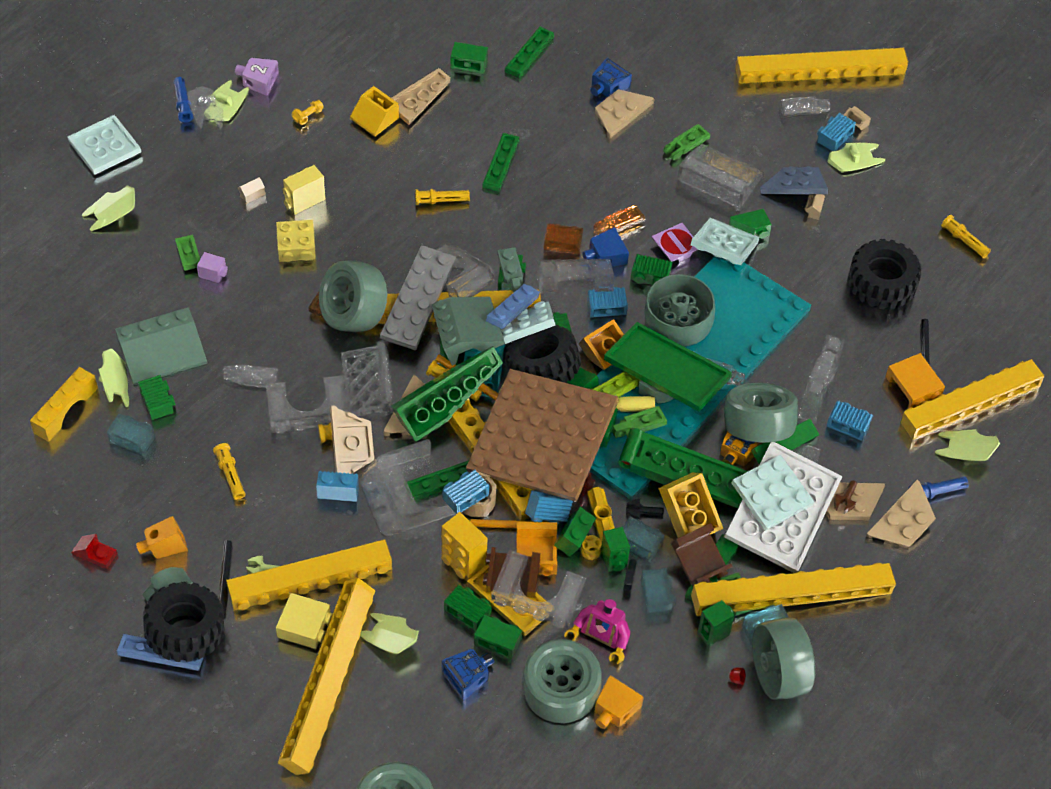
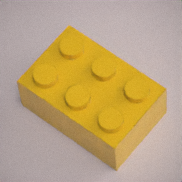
[659,472,724,538]
[441,512,488,581]

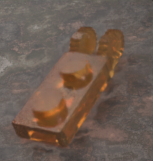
[593,205,645,234]

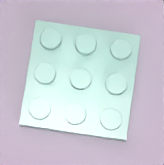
[68,115,141,175]
[691,218,760,265]
[501,301,555,344]
[731,455,814,531]

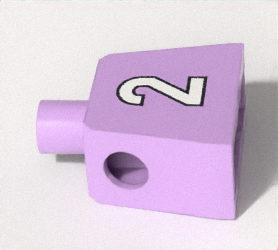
[235,58,279,96]

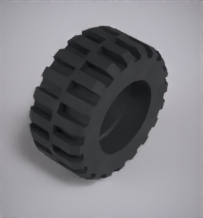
[848,239,922,309]
[505,324,581,383]
[143,582,224,662]

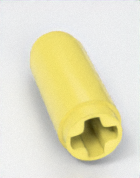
[616,396,655,412]

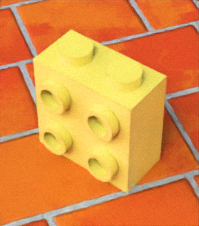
[282,165,325,215]
[276,220,316,262]
[276,593,333,649]

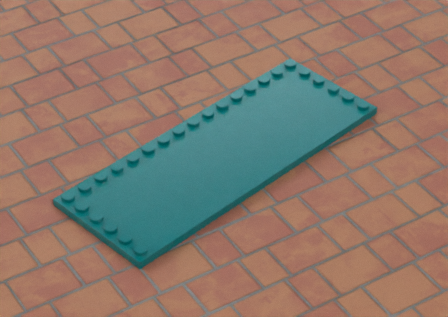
[589,256,812,501]

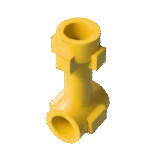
[291,100,324,125]

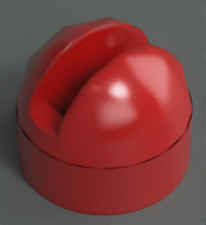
[729,667,746,684]

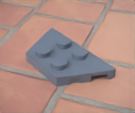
[760,166,828,194]

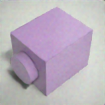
[197,252,228,283]

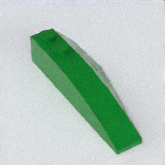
[391,346,503,442]

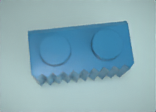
[817,113,856,151]
[587,287,628,318]
[827,401,873,441]
[442,470,489,514]
[316,471,359,502]
[525,491,573,524]

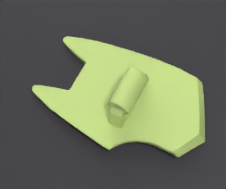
[204,80,249,122]
[827,143,885,173]
[82,186,135,231]
[98,348,129,408]
[935,429,1000,461]
[360,613,419,655]

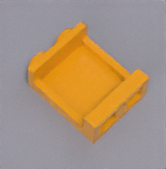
[885,353,945,408]
[516,522,557,576]

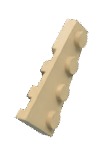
[392,68,450,125]

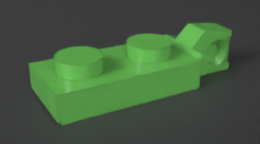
[612,406,667,438]

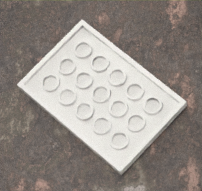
[724,442,842,573]

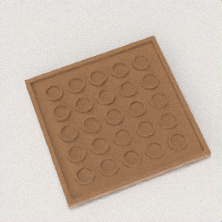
[466,369,619,502]

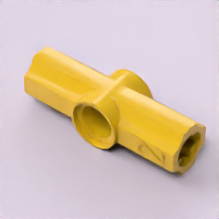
[587,487,615,542]

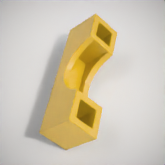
[30,367,98,442]

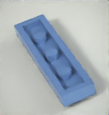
[486,284,540,329]
[117,634,203,671]

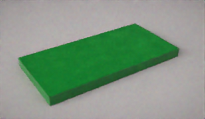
[604,322,732,412]

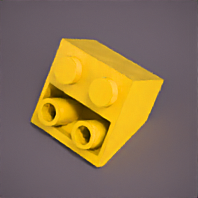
[350,86,399,136]

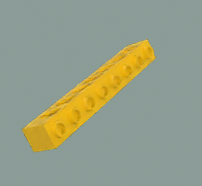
[448,398,534,521]

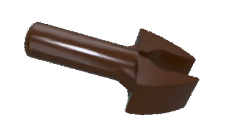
[834,480,857,514]

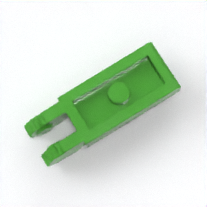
[663,124,710,161]

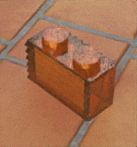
[544,223,583,255]

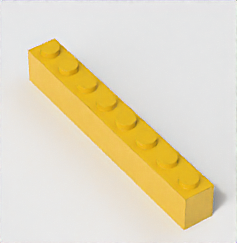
[901,359,1044,440]
[226,539,392,611]

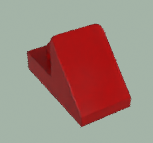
[71,534,118,569]

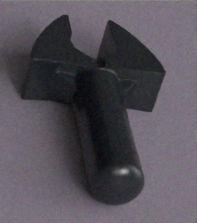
[626,499,664,521]
[623,559,637,591]

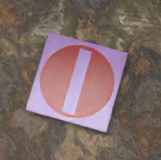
[652,223,698,262]

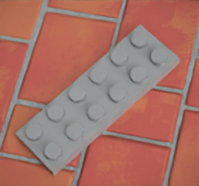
[380,245,456,350]

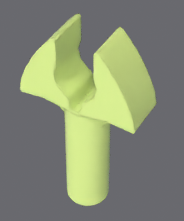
[246,556,279,574]

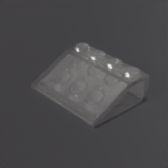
[677,144,764,208]

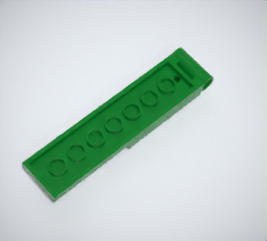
[618,428,748,508]

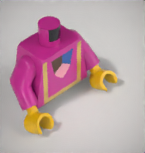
[564,599,631,664]

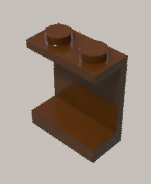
[671,523,733,587]
[483,547,541,598]

